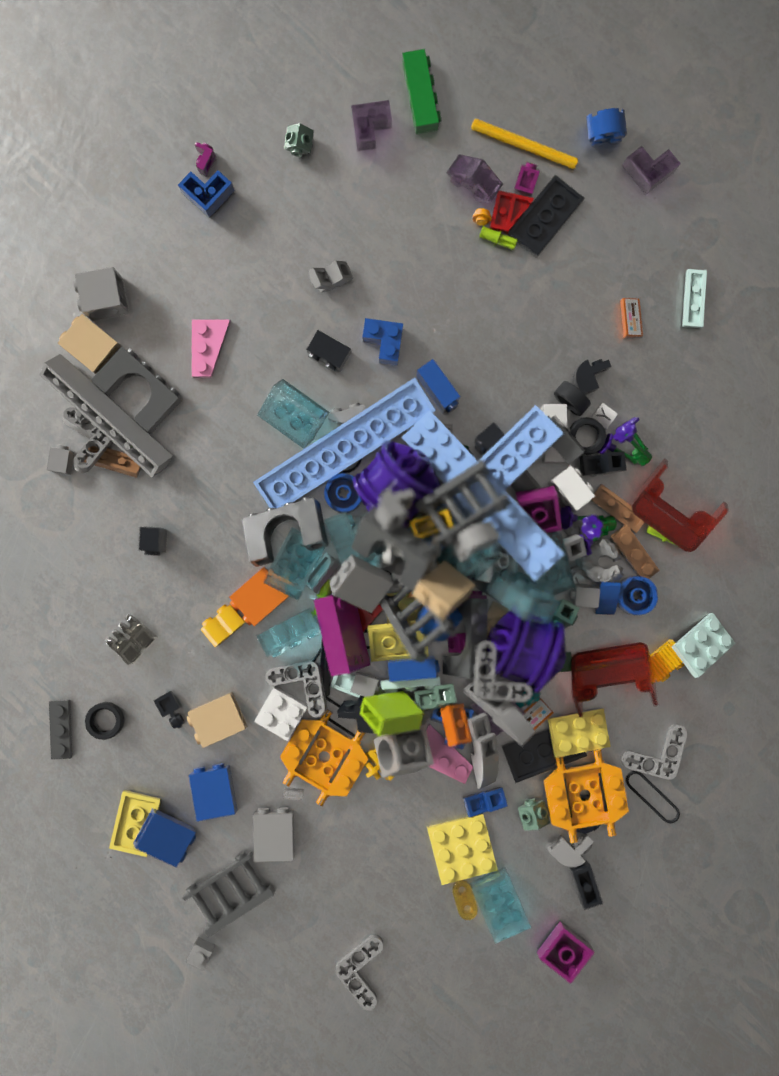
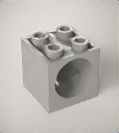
[74,267,129,321]
[374,725,434,778]

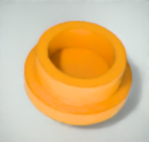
[473,208,492,226]

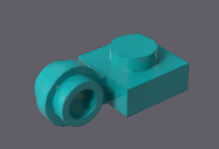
[515,686,541,708]

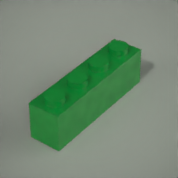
[402,49,441,134]

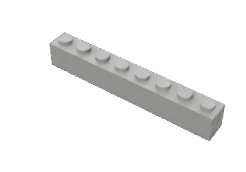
[40,354,173,478]

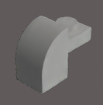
[308,261,353,292]
[376,489,415,531]
[452,521,500,562]
[555,534,587,575]
[547,834,594,867]

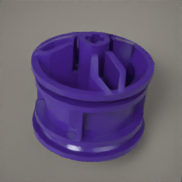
[353,440,441,528]
[487,605,566,693]

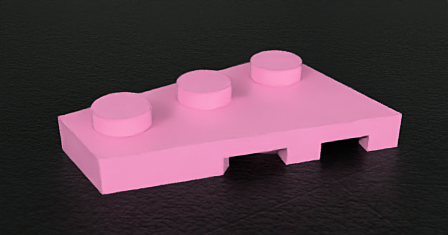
[192,319,231,378]
[426,723,473,784]

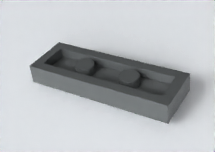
[49,700,72,760]

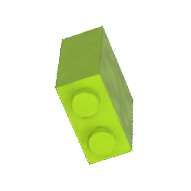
[360,691,424,737]

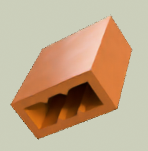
[229,567,291,626]

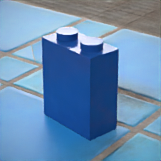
[416,359,460,413]
[388,656,440,682]
[189,763,238,821]
[133,808,196,868]

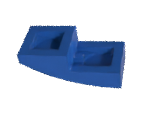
[595,582,621,615]
[463,787,508,817]

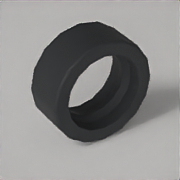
[554,381,591,416]
[570,417,606,455]
[85,702,124,740]

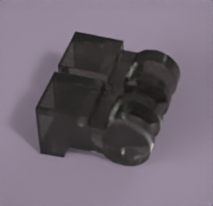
[105,614,158,665]

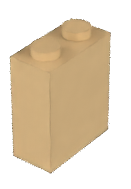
[58,314,122,374]
[412,561,475,620]
[187,692,248,748]

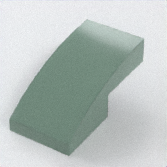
[414,684,457,712]

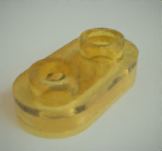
[452,880,478,920]

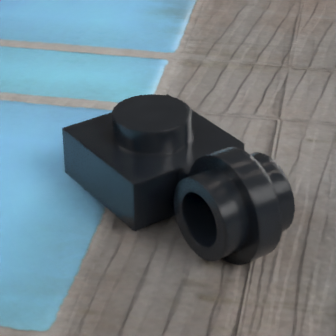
[154,691,185,729]

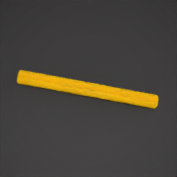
[471,119,578,169]

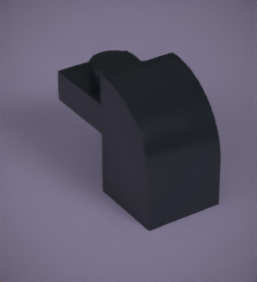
[573,359,612,395]
[579,451,627,476]
[337,696,376,734]

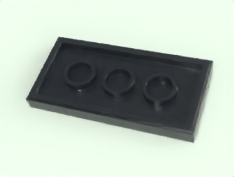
[507,175,585,258]
[502,728,587,783]

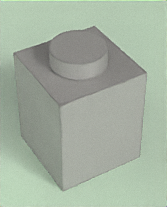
[47,445,75,475]
[570,584,600,608]
[350,672,381,697]
[186,937,215,970]

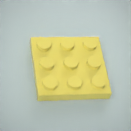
[427,813,498,885]

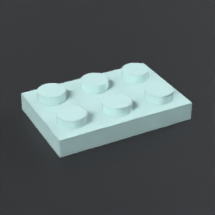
[672,613,736,678]

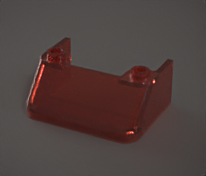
[632,458,729,552]
[571,642,658,717]

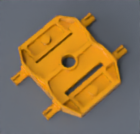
[280,709,368,806]
[544,749,629,843]

